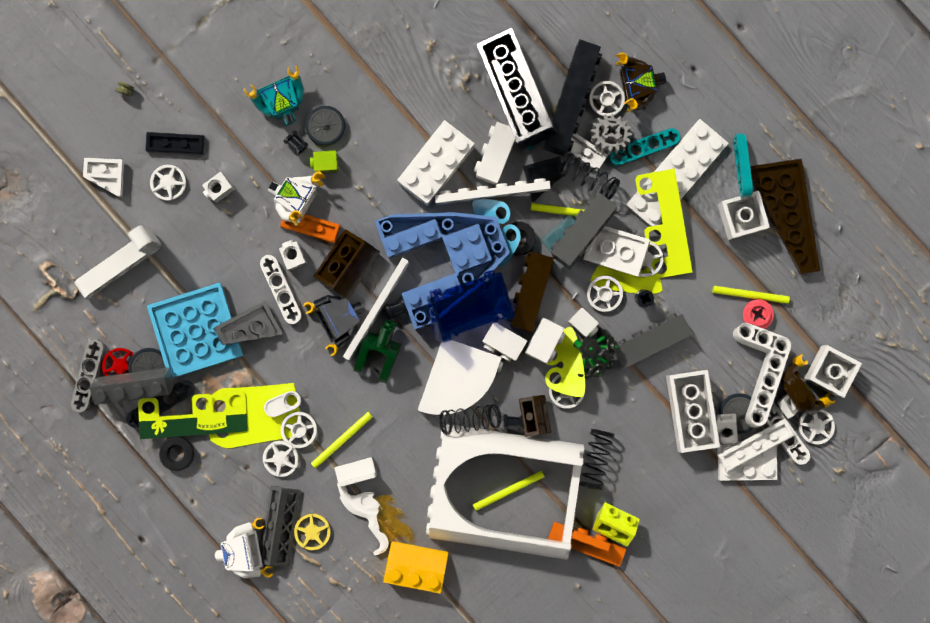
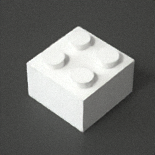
[718,191,770,241]
[524,318,565,364]
[804,345,862,398]

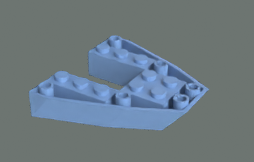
[375,212,510,330]

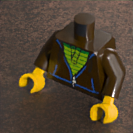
[615,52,666,113]
[781,354,835,415]

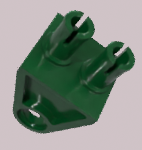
[353,320,402,384]

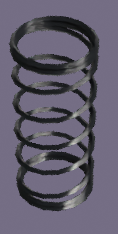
[559,153,620,200]
[439,404,502,435]
[579,428,615,490]

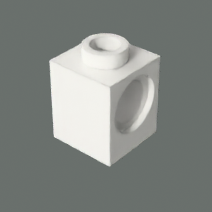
[202,172,235,203]
[279,240,307,271]
[568,308,599,338]

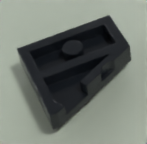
[523,156,563,202]

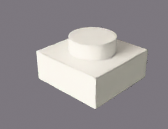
[777,394,799,419]

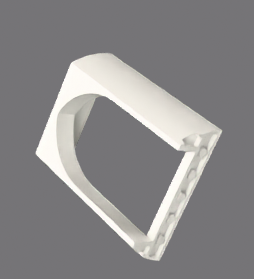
[426,424,584,560]

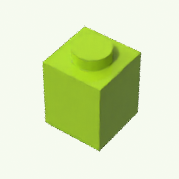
[310,150,339,173]

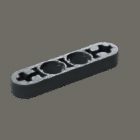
[126,380,195,428]

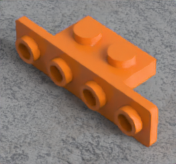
[548,522,626,566]

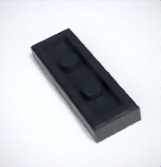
[145,132,205,155]

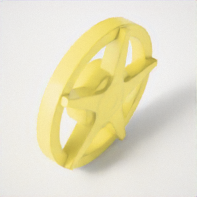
[294,514,331,550]

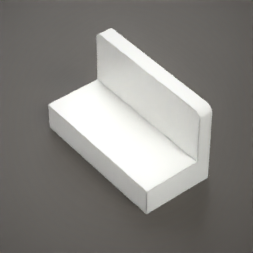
[334,457,377,487]

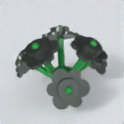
[573,327,618,379]

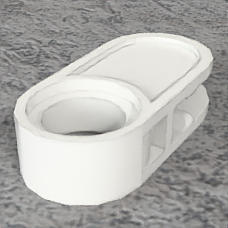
[264,391,302,417]

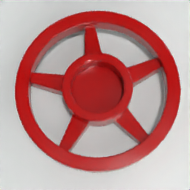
[102,348,134,376]

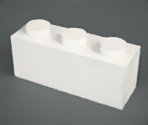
[474,122,515,185]

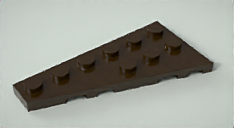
[750,158,820,274]

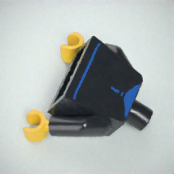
[303,295,364,356]

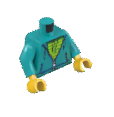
[244,65,304,125]

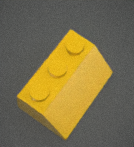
[383,541,448,594]

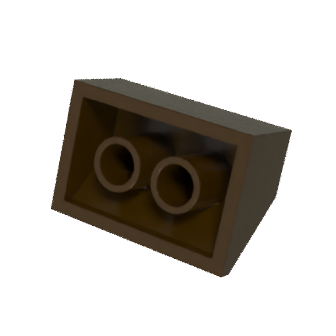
[314,229,380,299]

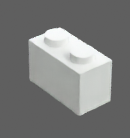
[482,322,527,362]

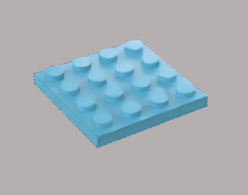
[147,283,244,378]

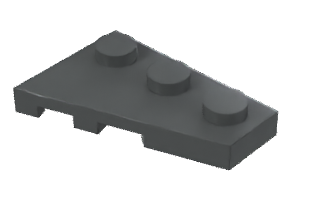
[213,301,283,346]

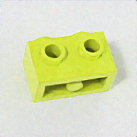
[592,502,640,547]

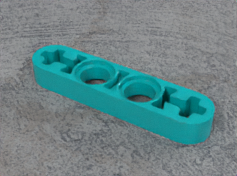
[609,128,681,166]
[733,134,753,197]

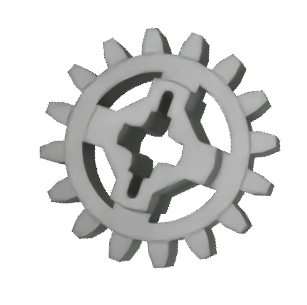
[590,114,632,155]

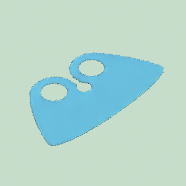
[472,199,521,267]

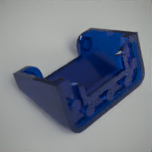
[427,270,515,343]

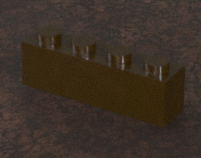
[508,252,554,333]

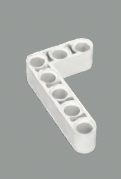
[74,225,163,299]
[733,323,791,428]

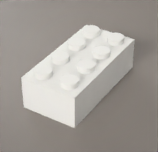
[397,120,475,206]
[666,370,720,453]

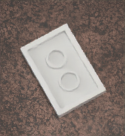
[583,226,651,277]
[717,441,777,481]

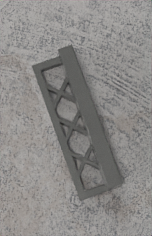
[260,485,301,567]

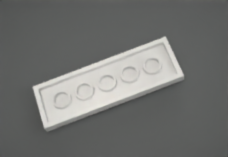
[625,119,728,227]

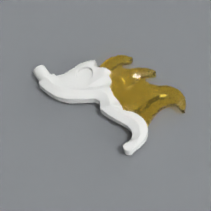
[338,486,412,556]

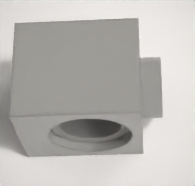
[717,414,738,445]

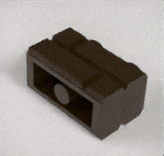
[519,395,552,437]

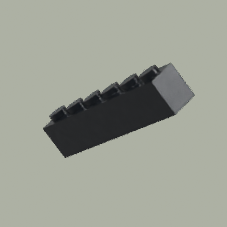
[542,39,602,157]

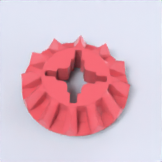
[742,299,774,329]

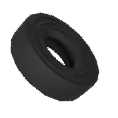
[506,221,536,256]
[159,437,195,471]

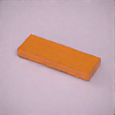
[280,214,341,243]

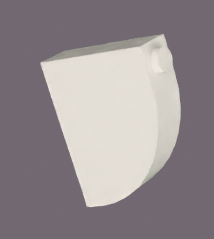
[418,337,504,415]

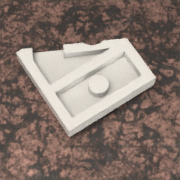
[83,158,124,197]

